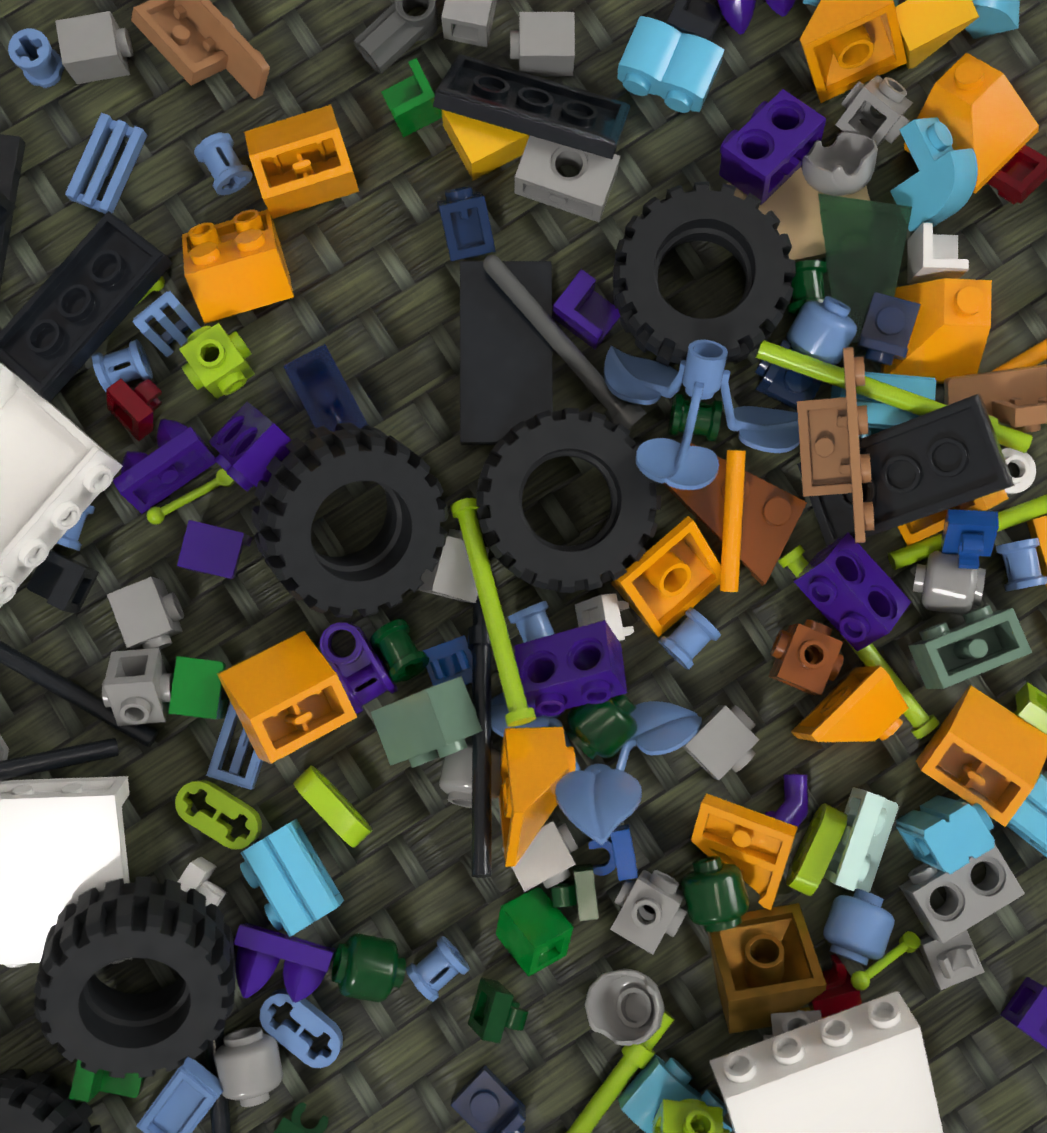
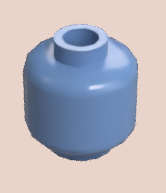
[786,296,857,365]
[823,889,895,966]

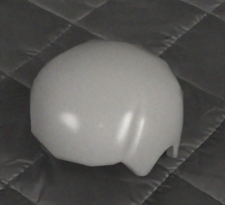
[802,131,878,196]
[585,968,665,1046]

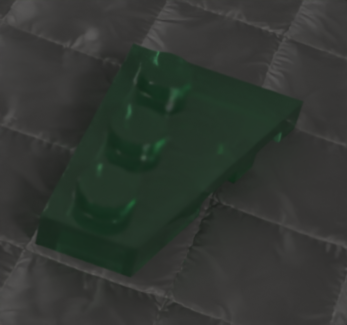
[818,194,912,344]

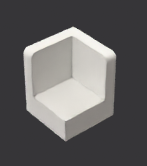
[907,223,969,284]

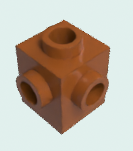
[768,619,844,695]

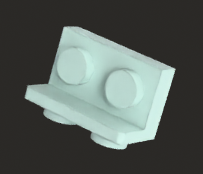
[824,787,898,892]

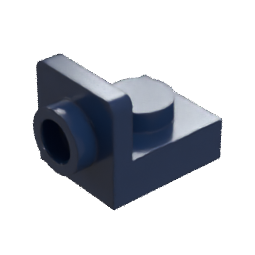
[437,186,496,261]
[856,292,921,366]
[755,340,822,410]
[450,1065,526,1133]

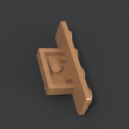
[131,0,270,99]
[797,347,874,543]
[944,364,1047,433]

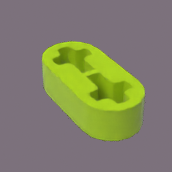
[293,765,372,848]
[175,780,262,850]
[786,803,848,896]

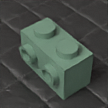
[908,604,1032,689]
[371,676,482,768]

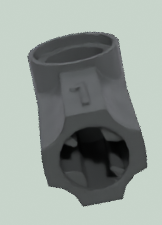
[353,0,439,74]

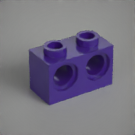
[719,89,826,205]
[209,401,292,492]
[793,532,911,651]
[514,620,627,717]

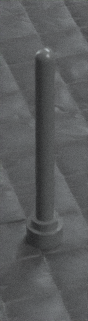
[483,255,646,429]

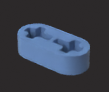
[260,988,343,1068]

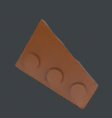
[662,443,807,586]

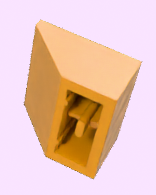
[244,105,359,219]
[182,209,294,324]
[217,631,357,764]
[916,685,1047,827]

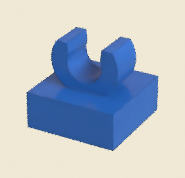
[941,509,999,569]
[423,635,472,686]
[588,824,638,881]

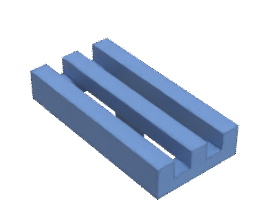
[65,113,147,214]
[132,291,201,357]
[206,702,263,790]

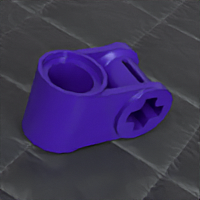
[320,622,398,714]

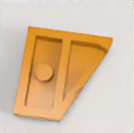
[691,793,798,910]

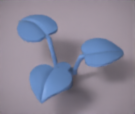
[604,340,800,490]
[491,692,702,845]

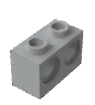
[899,843,1025,944]

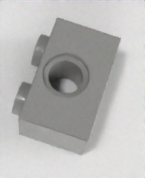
[515,136,620,223]

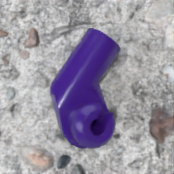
[764,774,808,827]

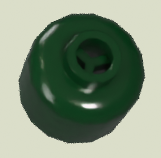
[566,694,638,759]
[681,856,750,932]
[331,933,406,1002]

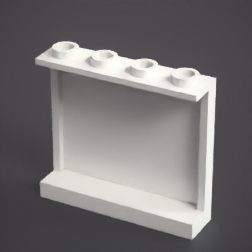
[0,362,123,608]
[0,776,133,968]
[709,991,943,1133]

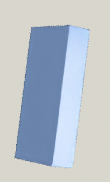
[136,1056,223,1133]

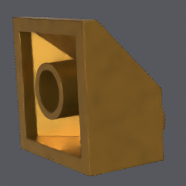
[708,903,826,1034]

